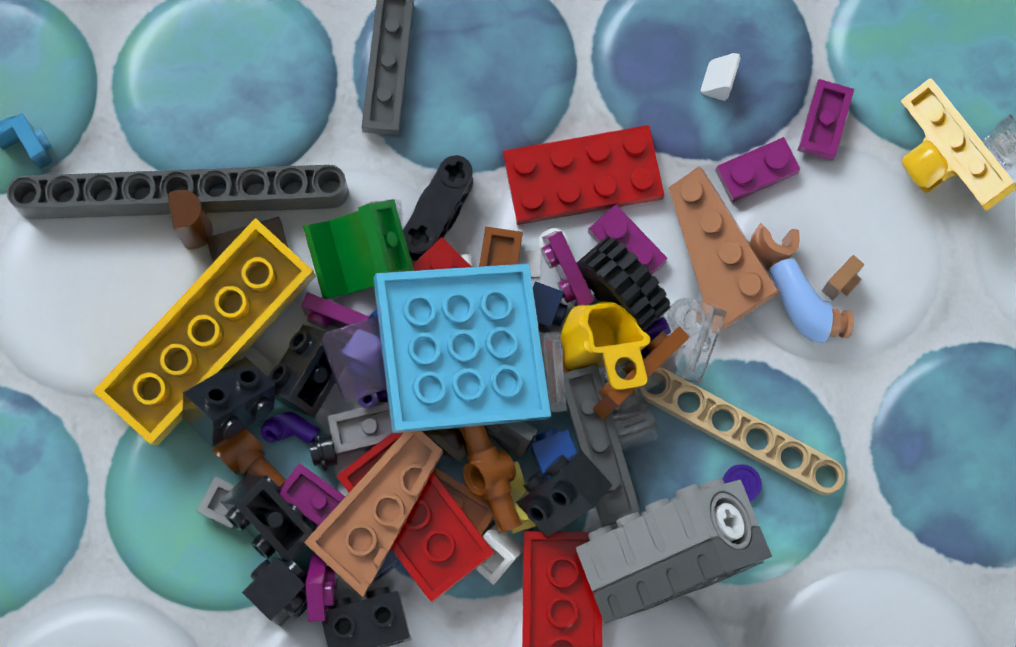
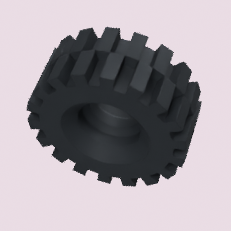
[577,236,671,332]

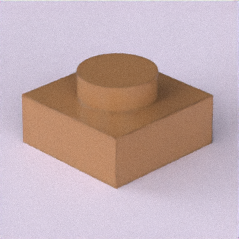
[821,255,865,301]

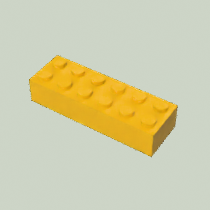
[93,218,316,446]

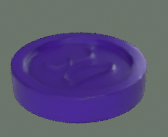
[723,464,762,502]

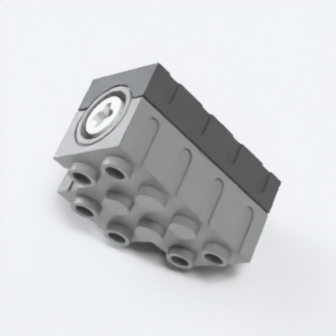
[576,477,772,624]

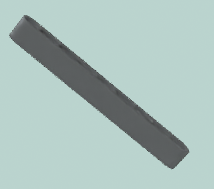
[7,165,349,219]

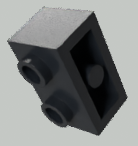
[269,324,346,418]
[182,357,276,447]
[516,449,612,538]
[220,474,313,562]
[242,557,307,627]
[322,586,412,647]

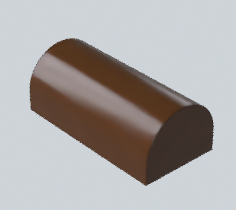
[168,190,213,250]

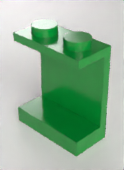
[303,199,414,300]

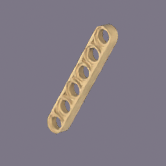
[637,367,845,496]

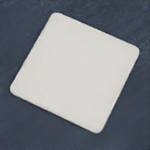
[518,249,541,277]

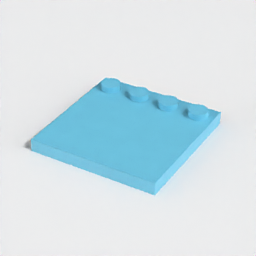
[373,264,551,433]

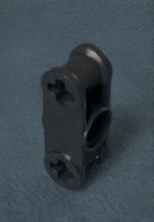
[403,155,473,261]

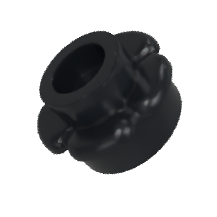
[309,433,338,471]

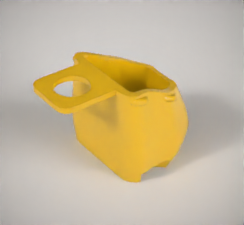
[560,302,650,391]

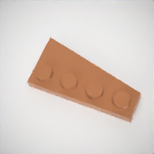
[668,166,781,334]
[304,431,443,597]

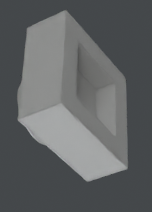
[197,477,235,530]

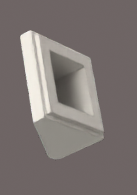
[701,53,741,101]
[476,525,523,585]

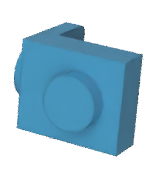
[0,113,53,169]

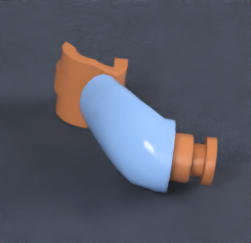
[750,223,854,343]

